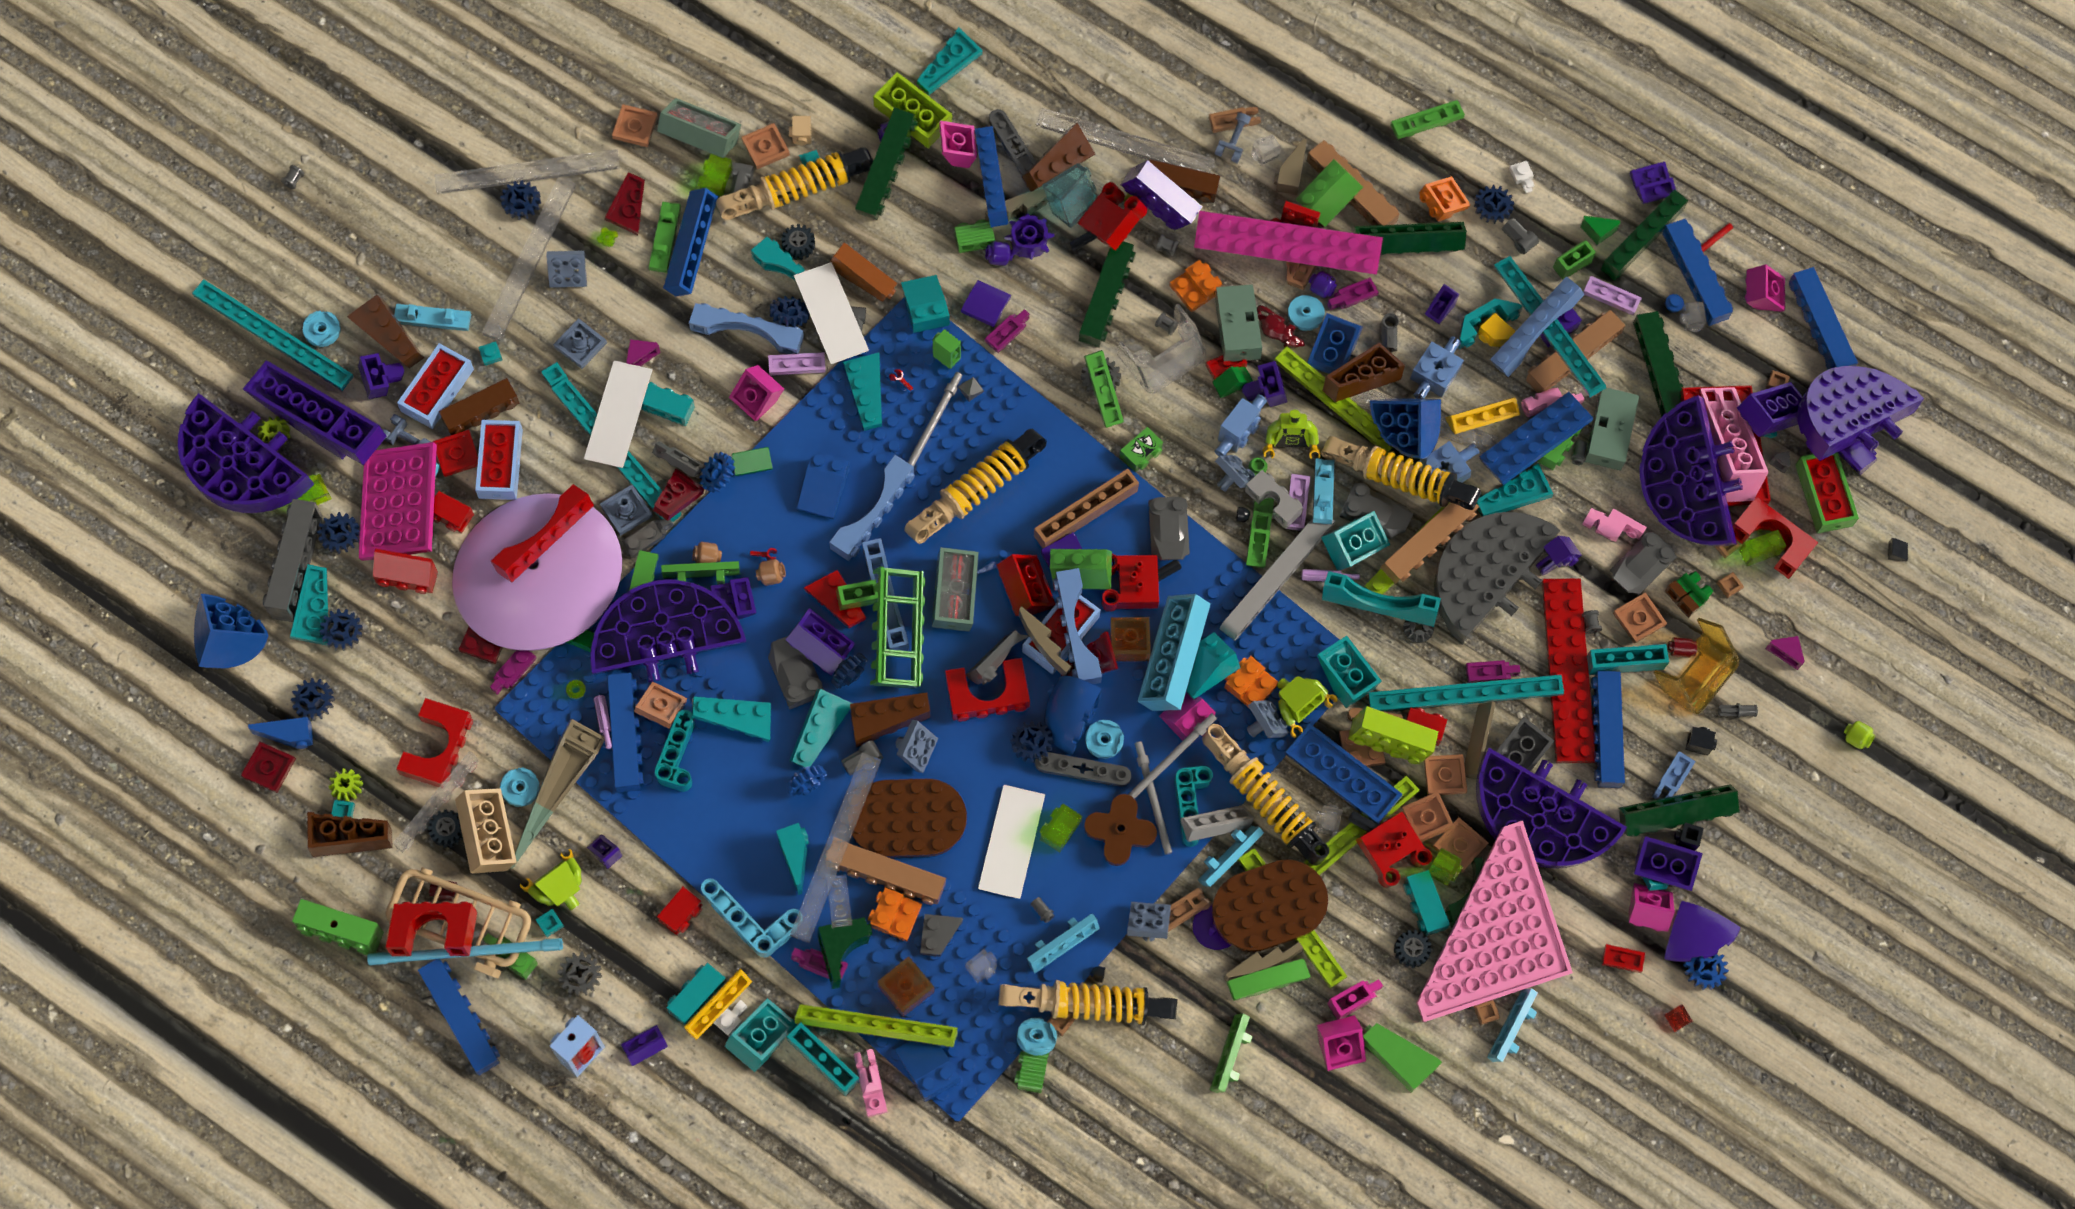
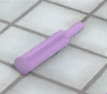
[1301,569,1360,581]
[594,695,612,749]

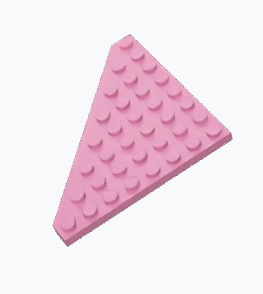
[1416,821,1573,1022]

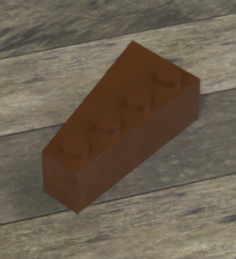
[1022,123,1095,192]
[347,295,424,369]
[1322,343,1405,402]
[850,692,930,748]
[307,812,393,857]

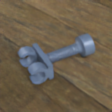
[1215,112,1251,164]
[382,414,431,445]

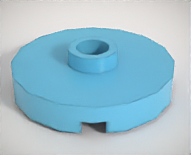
[1288,295,1325,331]
[302,311,341,347]
[1085,720,1124,759]
[500,768,540,807]
[1016,1018,1057,1056]

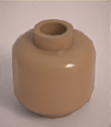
[692,542,722,563]
[756,559,786,586]

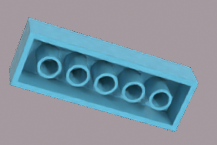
[1137,594,1210,711]

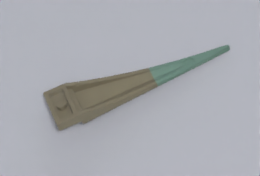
[510,719,605,869]

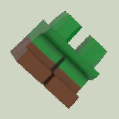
[1665,571,1713,618]

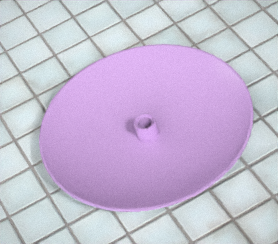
[452,494,622,651]

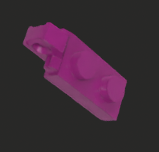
[1327,277,1379,311]
[985,309,1030,353]
[490,650,536,695]
[1465,660,1520,683]
[791,948,848,980]

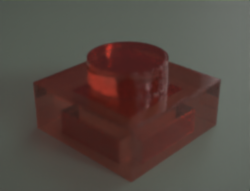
[1664,1004,1693,1032]

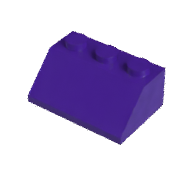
[1838,441,1877,475]
[786,608,855,676]
[1634,836,1703,891]

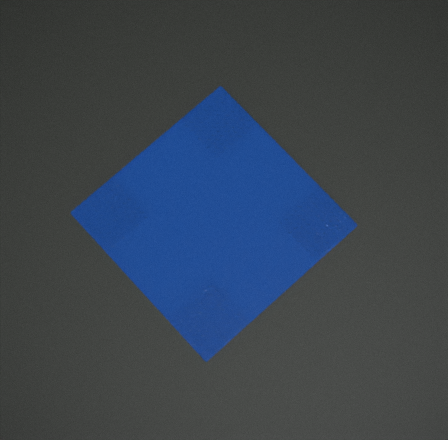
[495,298,1340,1122]

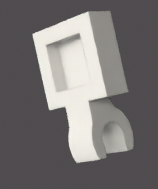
[1509,161,1534,193]
[713,1000,748,1037]

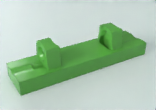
[1391,100,1465,139]
[649,202,681,273]
[1084,350,1124,428]
[661,561,740,585]
[1210,1014,1252,1093]

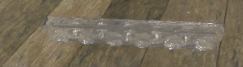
[393,751,478,853]

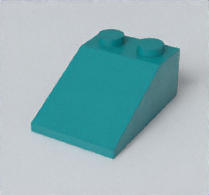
[901,275,950,333]
[1321,511,1391,571]
[1186,632,1240,699]
[1317,635,1382,708]
[776,823,809,895]
[724,998,798,1072]

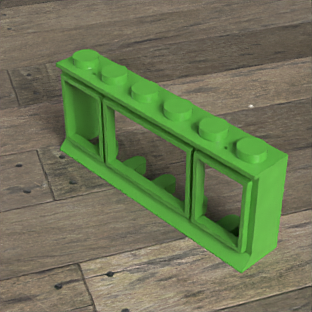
[870,566,925,689]

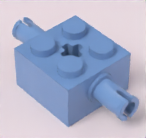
[1410,336,1464,399]
[1214,394,1267,456]
[1415,441,1479,489]

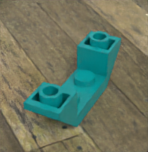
[1458,298,1523,349]

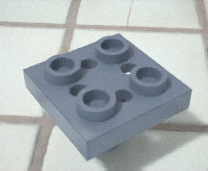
[546,251,587,287]
[553,318,607,369]
[1215,455,1255,492]
[600,485,653,536]
[1247,701,1289,738]
[896,720,938,773]
[1127,902,1171,942]

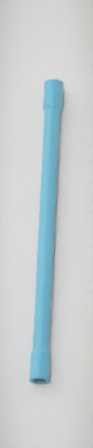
[367,938,563,965]

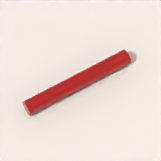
[1701,223,1733,252]

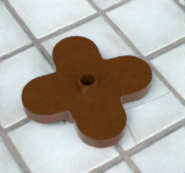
[1084,794,1157,866]

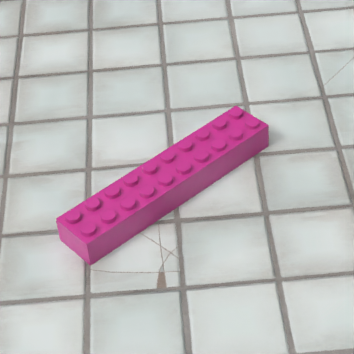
[1194,211,1383,275]

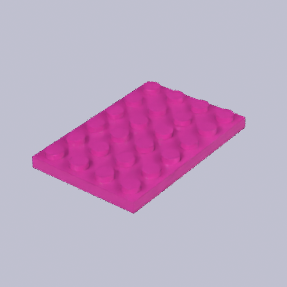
[359,442,437,561]

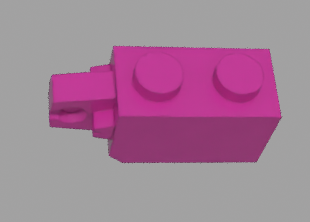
[1328,979,1383,1020]

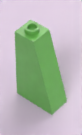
[1362,1023,1442,1093]

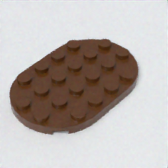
[848,779,967,858]
[1212,860,1328,952]

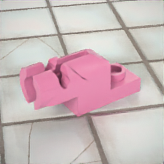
[1521,388,1584,417]
[1582,508,1647,542]
[854,1049,888,1117]

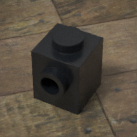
[1685,727,1717,756]
[1674,823,1704,851]

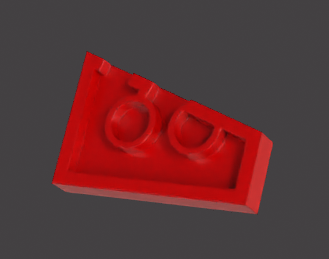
[804,570,866,628]

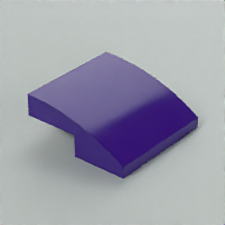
[1629,162,1676,204]
[961,280,1011,327]
[710,577,756,620]

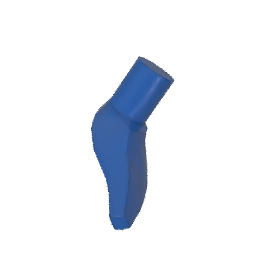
[977,550,1007,573]

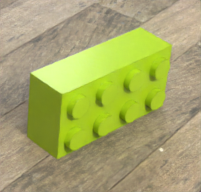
[873,72,952,149]
[1348,706,1439,764]

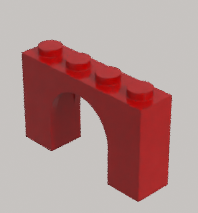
[1733,497,1818,579]
[945,658,1030,722]
[396,698,473,789]
[385,901,477,956]

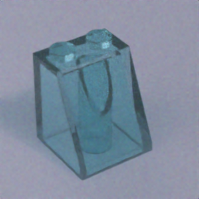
[1042,163,1097,228]

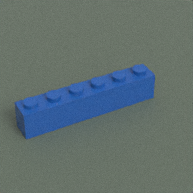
[975,126,1009,227]
[663,188,718,297]
[1662,218,1733,326]
[1789,267,1858,370]
[1591,671,1625,788]
[608,673,644,793]
[418,959,500,1076]

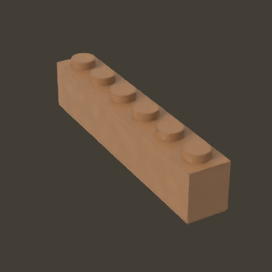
[1307,140,1399,226]
[1526,310,1626,393]
[1034,469,1139,548]
[1380,503,1479,584]
[826,838,946,905]

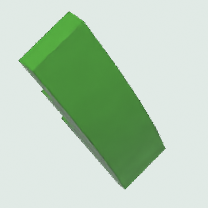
[1246,498,1274,568]
[629,550,659,590]
[1227,959,1311,1001]

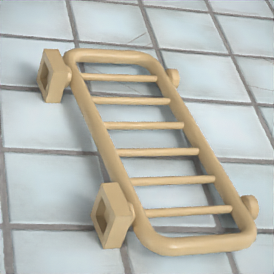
[386,867,531,979]

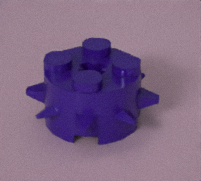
[1004,213,1055,260]

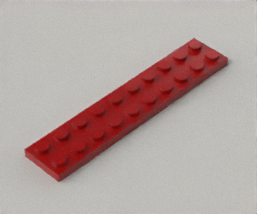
[1542,578,1595,763]

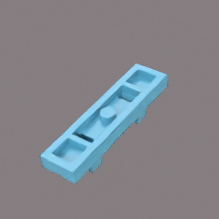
[394,304,471,331]
[1313,458,1334,525]
[1198,826,1264,887]
[1027,914,1100,973]
[1487,988,1538,1062]

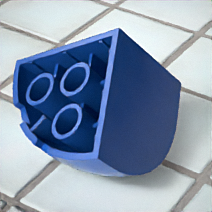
[1370,399,1441,459]
[194,594,269,668]
[1044,676,1102,756]

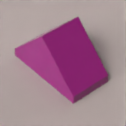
[626,339,660,366]
[1765,636,1805,670]

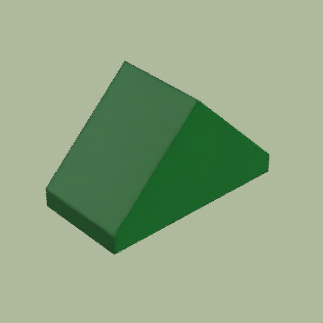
[1580,216,1620,245]
[1212,367,1253,398]

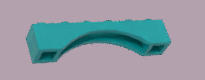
[751,237,805,281]
[1322,571,1441,627]

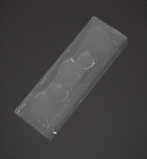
[826,875,852,928]

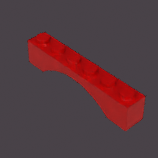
[491,484,594,583]

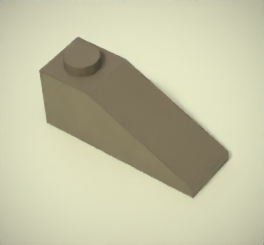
[1273,138,1307,195]

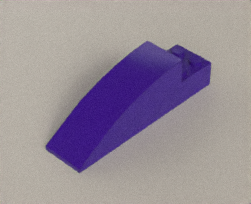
[243,360,387,465]

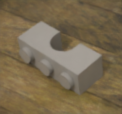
[1245,470,1303,529]

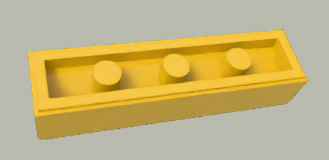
[1445,397,1520,434]
[684,969,752,1040]

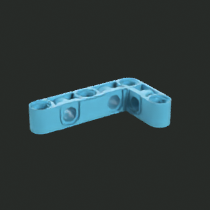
[701,878,803,958]

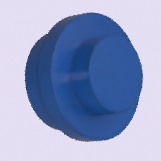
[1665,294,1684,312]

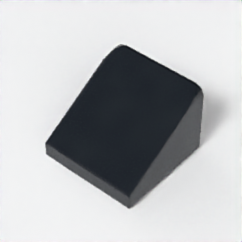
[1888,538,1908,562]

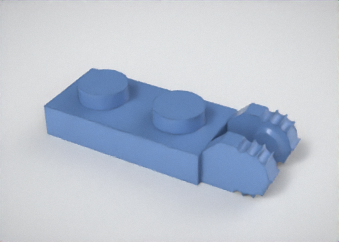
[1652,751,1696,799]

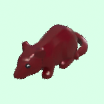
[1257,305,1305,348]

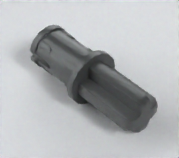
[1718,703,1758,718]

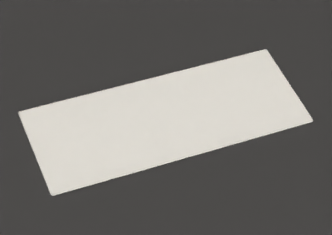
[794,262,869,364]
[584,361,652,468]
[978,785,1045,899]

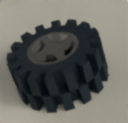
[781,224,815,260]
[428,809,463,848]
[1394,930,1432,968]

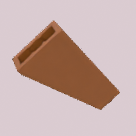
[829,242,897,302]

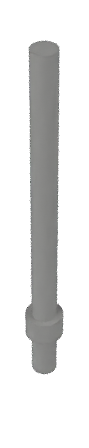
[907,372,962,466]
[1128,713,1217,799]
[1135,741,1172,855]

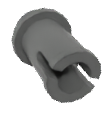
[1571,440,1587,465]
[1030,897,1054,923]

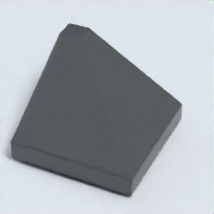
[958,377,984,401]

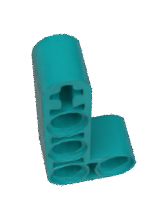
[655,710,695,792]
[1174,766,1213,847]

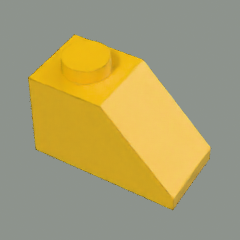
[1477,313,1516,347]

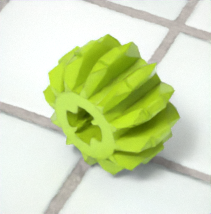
[258,416,291,444]
[328,769,363,802]

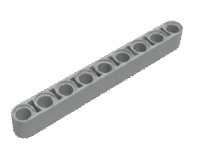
[1219,518,1336,641]

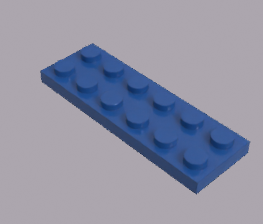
[1479,392,1593,485]
[1285,724,1402,825]

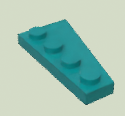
[917,27,983,96]
[843,352,882,431]
[1476,463,1553,517]
[290,564,329,646]
[789,689,853,768]
[692,697,771,742]

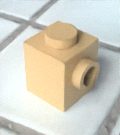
[789,116,811,146]

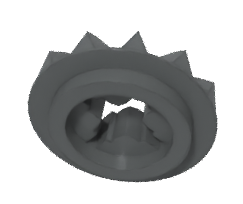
[1403,620,1434,643]

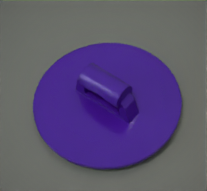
[1193,905,1231,950]

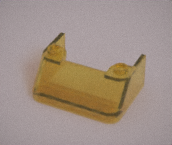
[1654,618,1739,714]

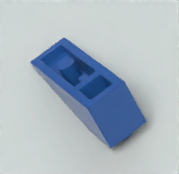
[248,717,313,749]

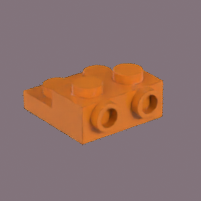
[1419,176,1471,221]
[1169,260,1222,313]
[1225,656,1278,709]
[868,888,922,942]

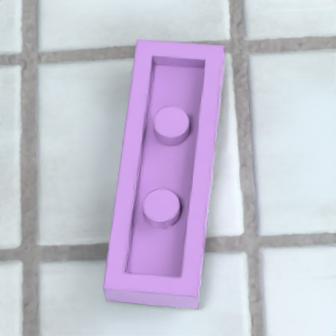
[1583,276,1641,316]
[768,352,826,376]
[1287,474,1310,531]

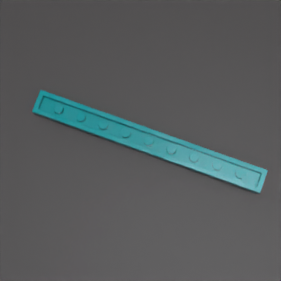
[1494,256,1606,397]
[192,279,354,391]
[551,377,682,522]
[1368,675,1564,712]

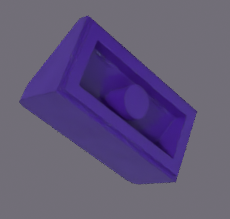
[1041,532,1082,568]
[621,1025,668,1066]

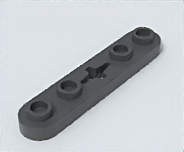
[989,109,1036,176]
[1035,752,1131,787]

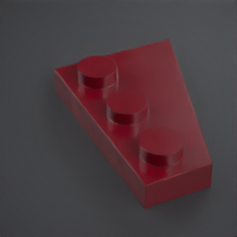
[605,172,645,235]
[653,468,705,521]
[1061,631,1118,677]

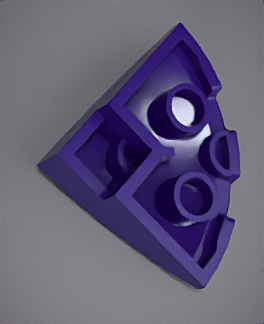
[1665,901,1740,962]

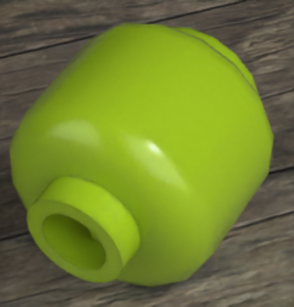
[1844,721,1875,749]

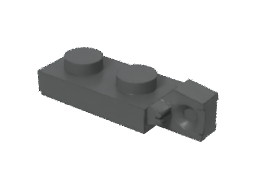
[652,442,705,477]
[622,519,674,558]

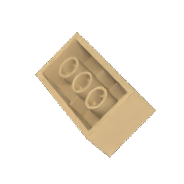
[455,788,517,874]

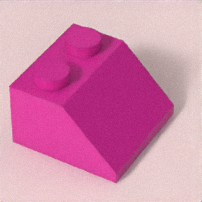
[939,121,977,168]
[1745,264,1785,312]
[729,365,784,421]
[1159,692,1216,741]
[1628,883,1675,932]
[1317,1015,1366,1071]

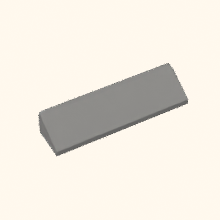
[1181,805,1254,842]

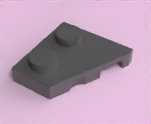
[920,914,963,957]

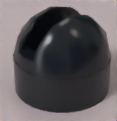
[1236,507,1250,522]
[1091,966,1106,983]

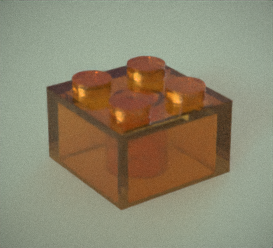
[1110,617,1151,662]
[877,956,934,1017]

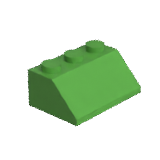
[1296,159,1363,227]
[1050,549,1112,589]

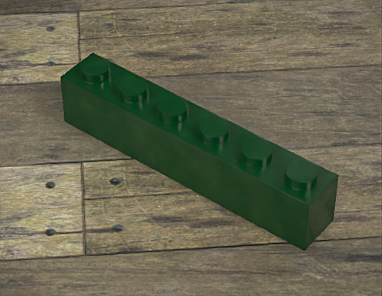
[855,107,918,220]
[1601,189,1689,281]
[1354,222,1467,255]
[1078,241,1136,348]
[1633,311,1684,417]
[1619,784,1740,837]

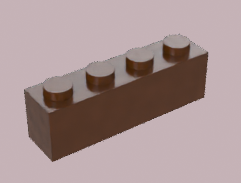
[1149,159,1220,203]
[439,378,520,435]

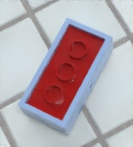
[397,343,474,429]
[475,420,523,500]
[1022,595,1101,675]
[550,1015,605,1077]

